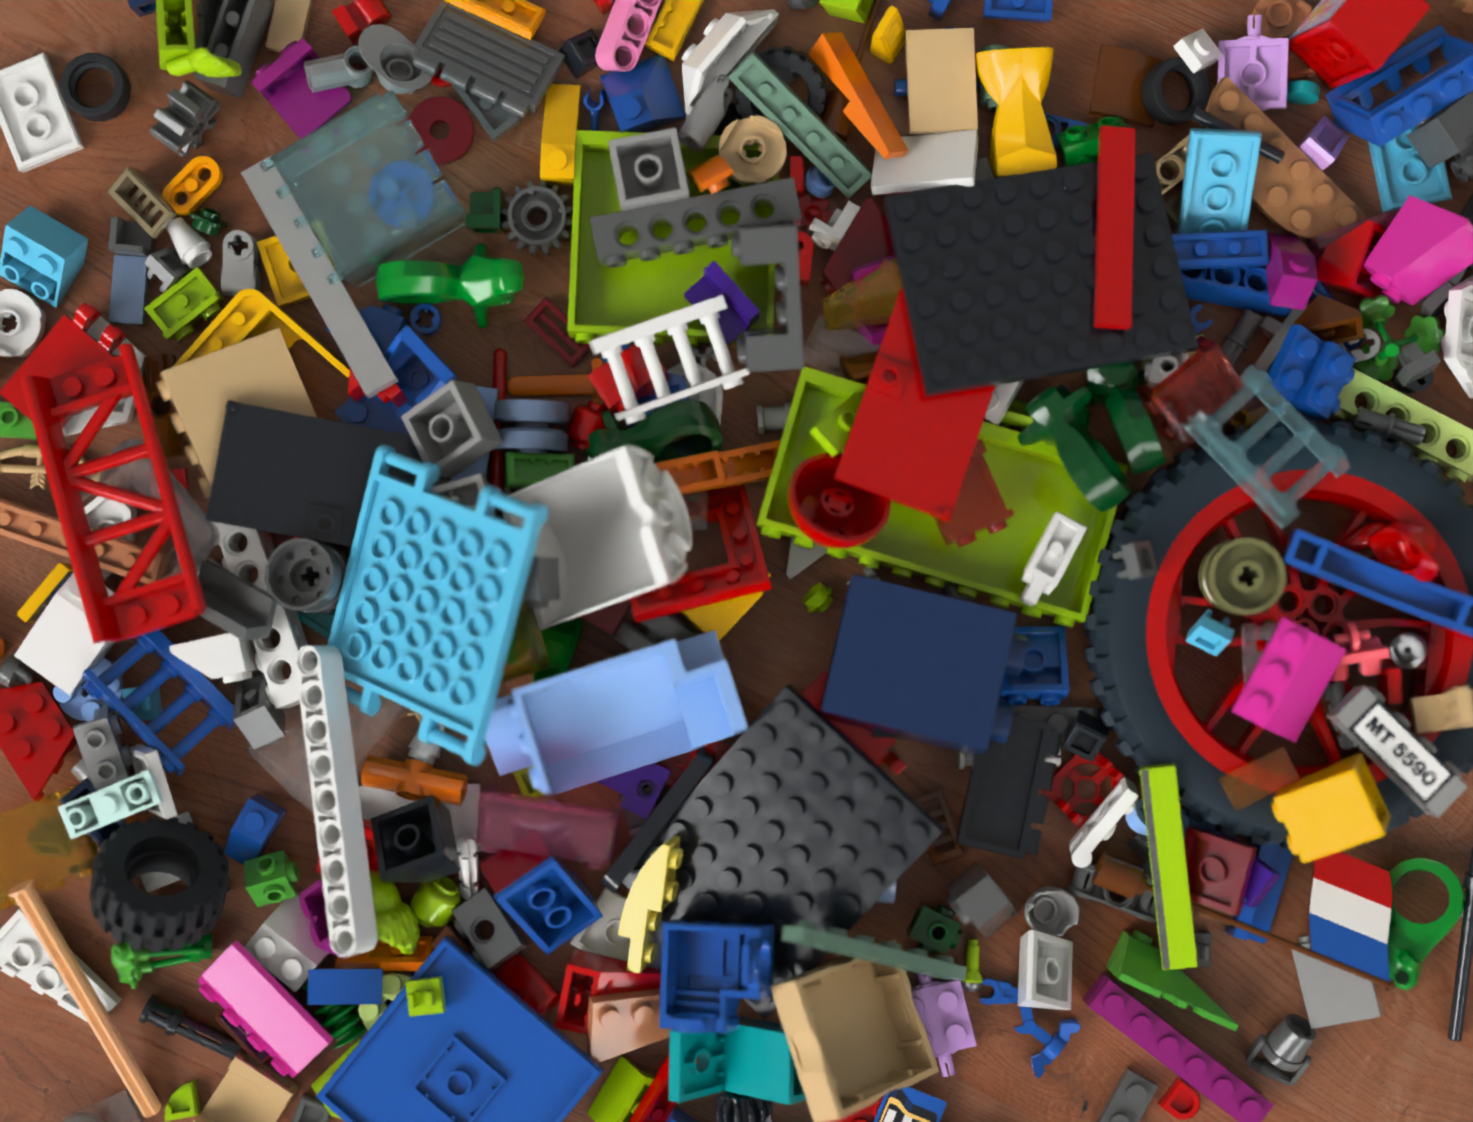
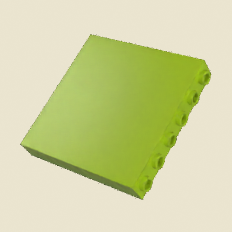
[567,130,779,349]

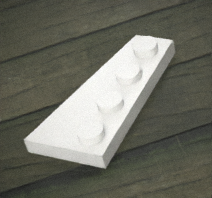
[0,908,122,1022]

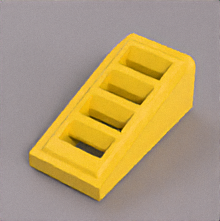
[869,6,906,64]

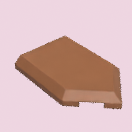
[1246,0,1317,82]

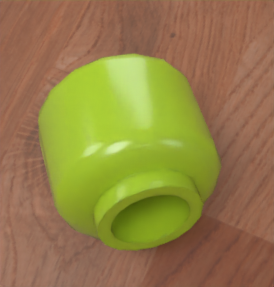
[410,877,461,928]

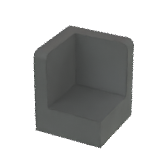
[108,216,155,257]

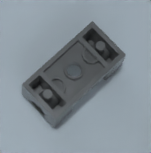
[731,222,804,372]

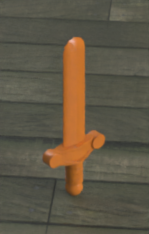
[507,358,605,405]

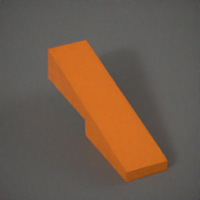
[808,32,909,159]
[654,440,780,495]

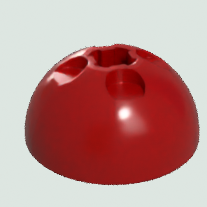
[788,453,891,549]

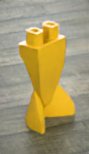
[975,47,1057,178]

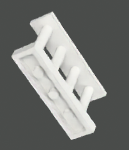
[589,295,750,424]

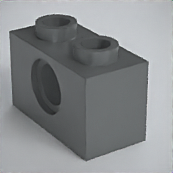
[452,888,529,969]

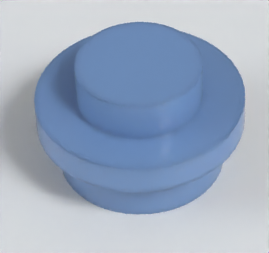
[804,166,835,198]

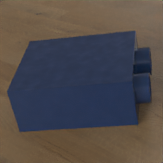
[819,575,1029,756]

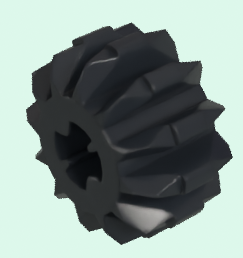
[715,1091,773,1122]

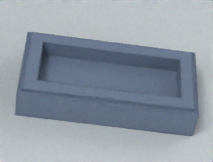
[109,255,149,326]

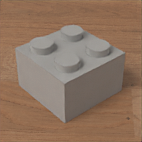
[608,128,689,211]
[401,380,503,478]

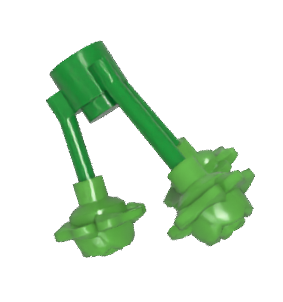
[111,932,212,989]

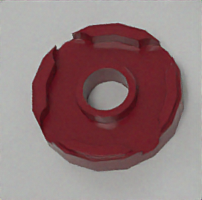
[406,96,475,166]

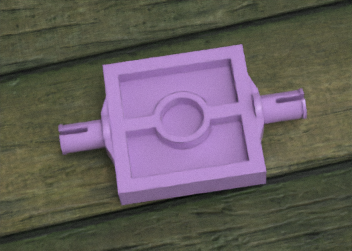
[1217,15,1289,112]
[911,973,977,1077]

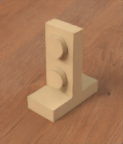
[1409,687,1473,734]

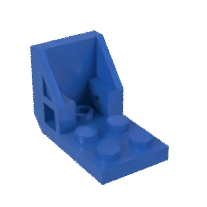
[334,325,463,435]

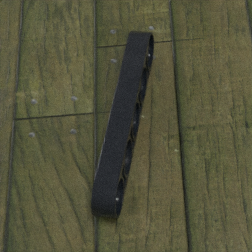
[601,747,716,892]

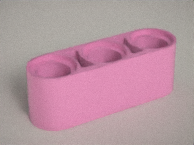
[595,0,661,72]

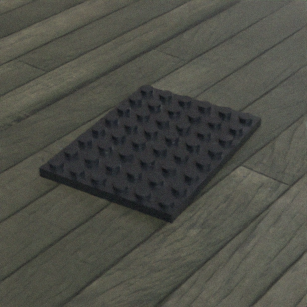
[883,153,1199,398]
[622,684,945,1020]

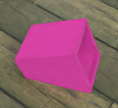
[1363,195,1473,306]

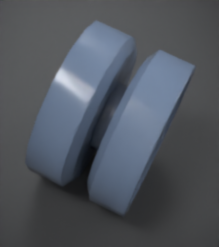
[494,399,570,454]

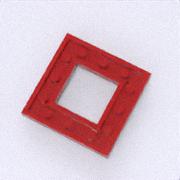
[630,484,772,623]

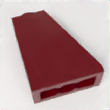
[820,197,895,304]

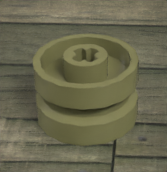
[1198,538,1286,615]

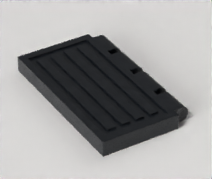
[955,715,1062,859]

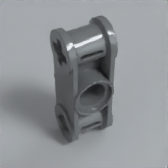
[1065,863,1157,924]

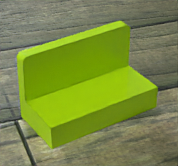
[588,1056,656,1122]

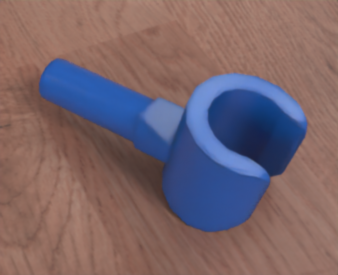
[584,89,607,131]

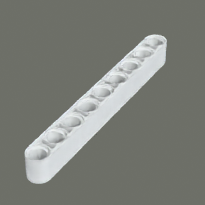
[295,645,377,957]

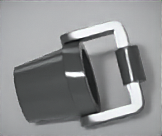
[1246,1014,1316,1086]

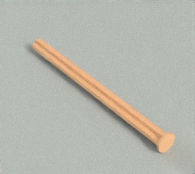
[8,879,161,1118]

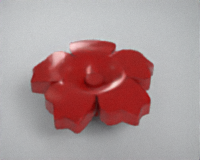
[799,195,832,233]

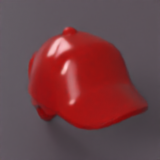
[1342,521,1438,582]

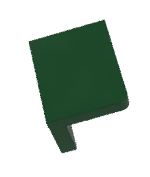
[466,187,504,233]

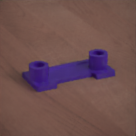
[597,763,671,820]

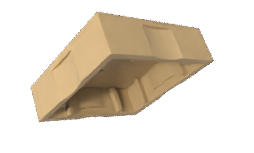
[770,939,939,1122]

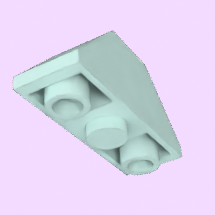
[58,769,164,839]

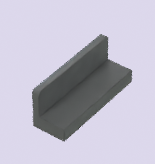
[199,560,277,641]

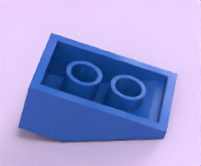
[494,856,603,955]

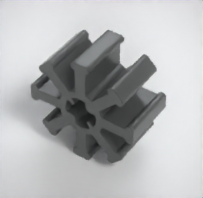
[150,80,221,157]

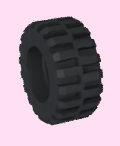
[89,817,230,952]

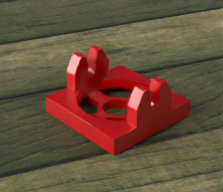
[1041,752,1124,829]

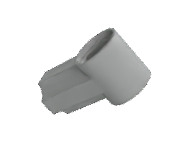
[304,45,373,93]

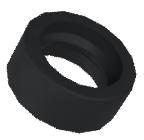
[60,53,131,122]
[1141,57,1210,126]

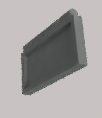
[413,0,565,118]

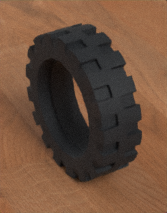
[735,46,826,141]

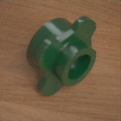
[189,207,228,236]

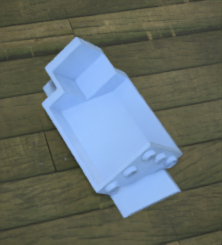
[485,630,748,796]

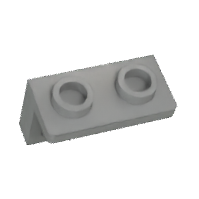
[73,705,133,789]

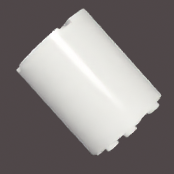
[502,446,692,630]

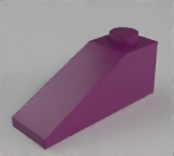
[1265,232,1318,310]

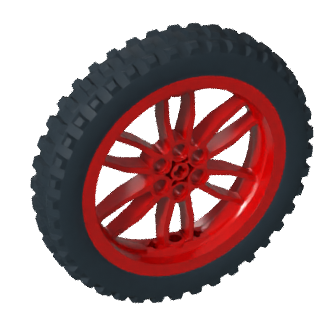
[1083,417,1473,849]

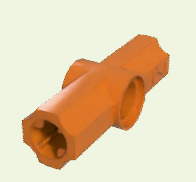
[361,755,469,806]

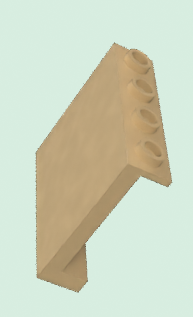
[156,328,317,498]

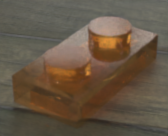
[1219,747,1300,810]

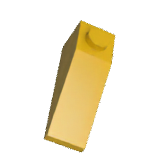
[540,84,581,186]

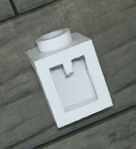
[807,201,861,251]

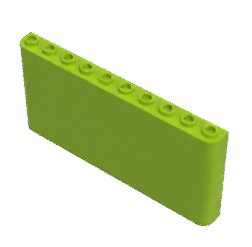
[756,366,1128,628]

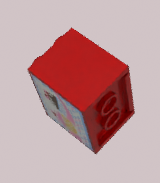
[1289,0,1431,90]

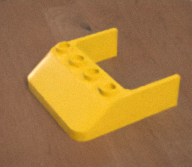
[173,289,350,378]

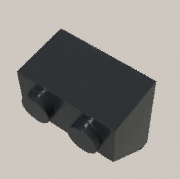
[371,795,461,882]

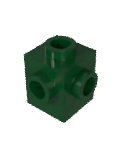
[906,901,962,955]

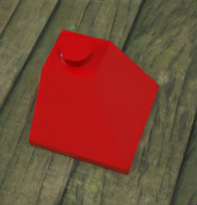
[1316,220,1387,299]

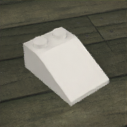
[14,573,116,696]

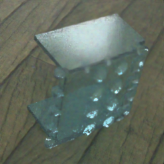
[260,90,467,289]

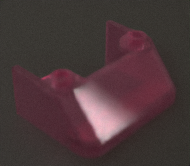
[476,783,623,870]

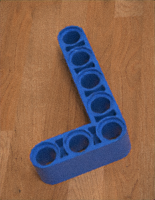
[1180,266,1293,317]

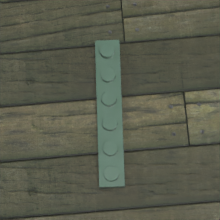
[781,920,967,981]

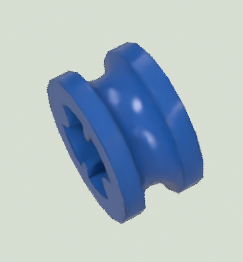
[410,304,442,336]

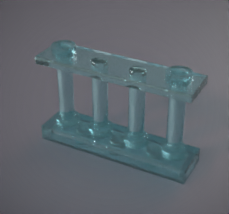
[1184,365,1351,529]

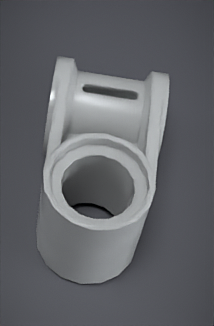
[221,230,261,296]

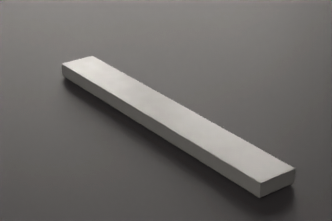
[241,156,399,398]

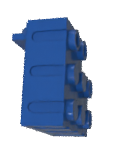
[659,920,775,1033]

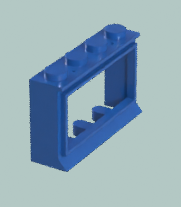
[1326,24,1473,147]

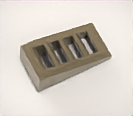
[107,166,177,239]

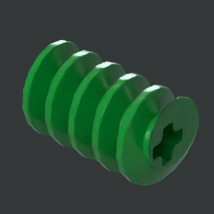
[302,984,367,1049]

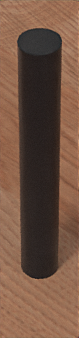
[1189,106,1285,164]

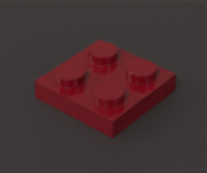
[1184,826,1257,916]

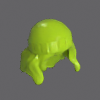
[369,870,420,954]

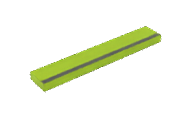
[1139,763,1198,970]

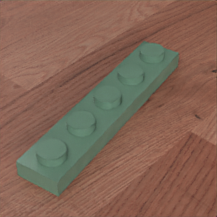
[728,51,873,198]

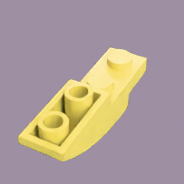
[618,835,683,974]

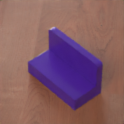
[684,261,760,345]

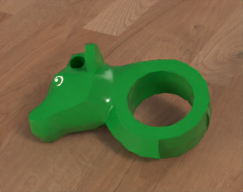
[376,243,524,328]
[1382,858,1465,991]

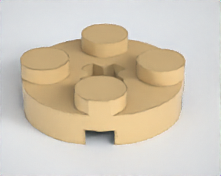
[719,115,787,186]

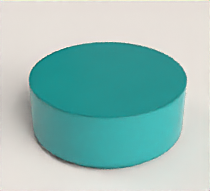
[1287,80,1320,105]

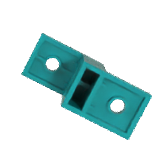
[668,1015,806,1105]

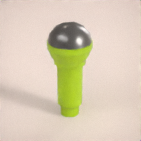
[961,939,983,992]

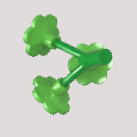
[1354,295,1445,382]

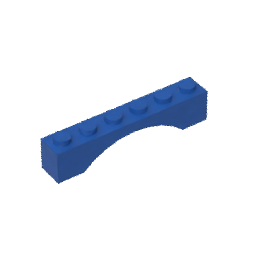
[1281,529,1473,639]

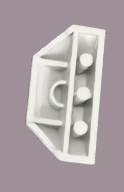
[681,9,779,119]

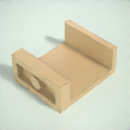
[192,1049,299,1122]

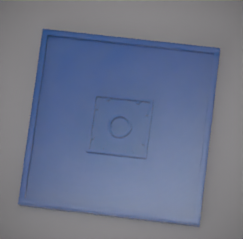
[316,936,605,1122]

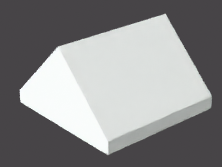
[1018,930,1073,1010]

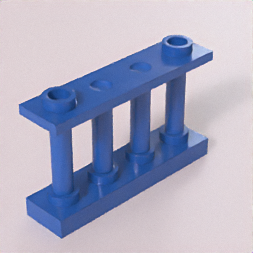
[83,630,237,777]

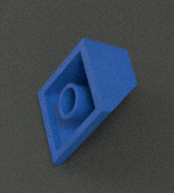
[600,55,686,133]

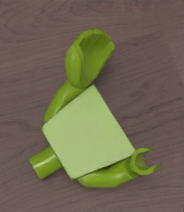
[156,0,242,78]

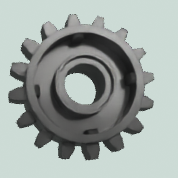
[501,180,573,256]

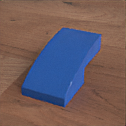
[307,969,383,1005]

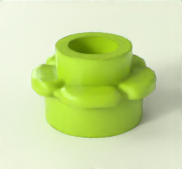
[802,582,833,613]

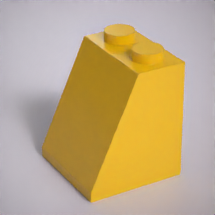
[1272,752,1391,863]

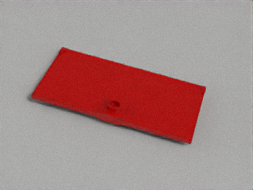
[834,287,995,522]

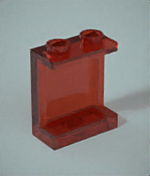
[1138,335,1250,447]
[933,439,1015,548]

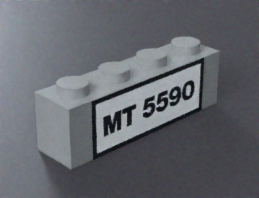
[1326,686,1468,817]

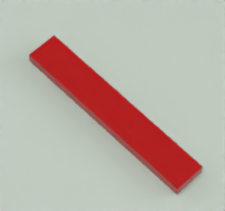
[1094,125,1136,330]

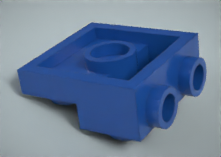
[1263,325,1356,419]
[998,626,1070,706]

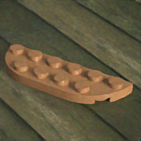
[1206,76,1367,239]

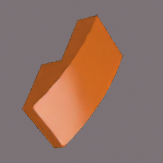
[685,155,734,195]

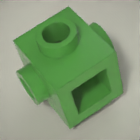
[244,850,300,908]

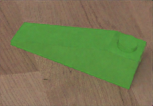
[1106,929,1239,1031]

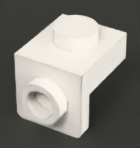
[1173,28,1223,74]

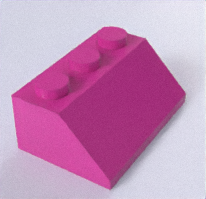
[1231,616,1346,743]

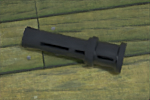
[138,994,241,1061]

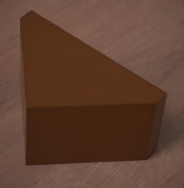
[1292,294,1365,344]

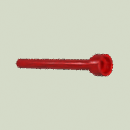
[490,348,507,510]

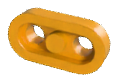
[162,156,223,216]

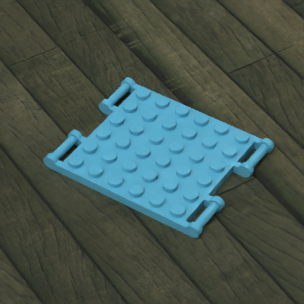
[327,444,548,766]

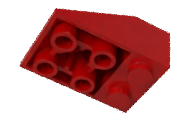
[555,949,661,1035]

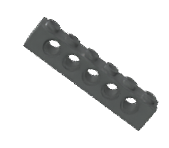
[590,177,802,268]

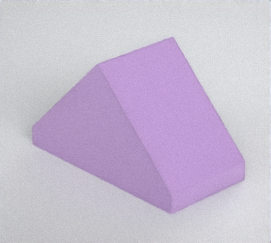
[1297,115,1350,171]

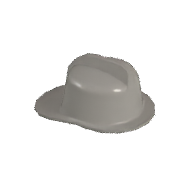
[358,24,433,94]

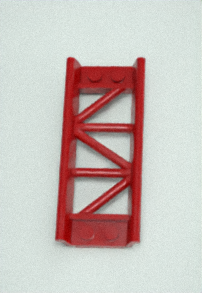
[20,343,207,644]

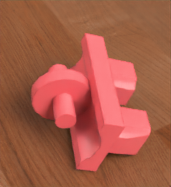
[1330,622,1390,682]

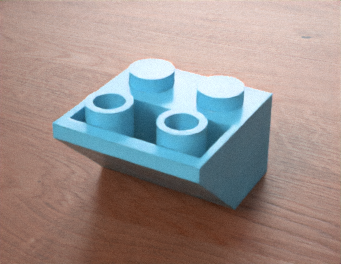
[0,205,89,308]

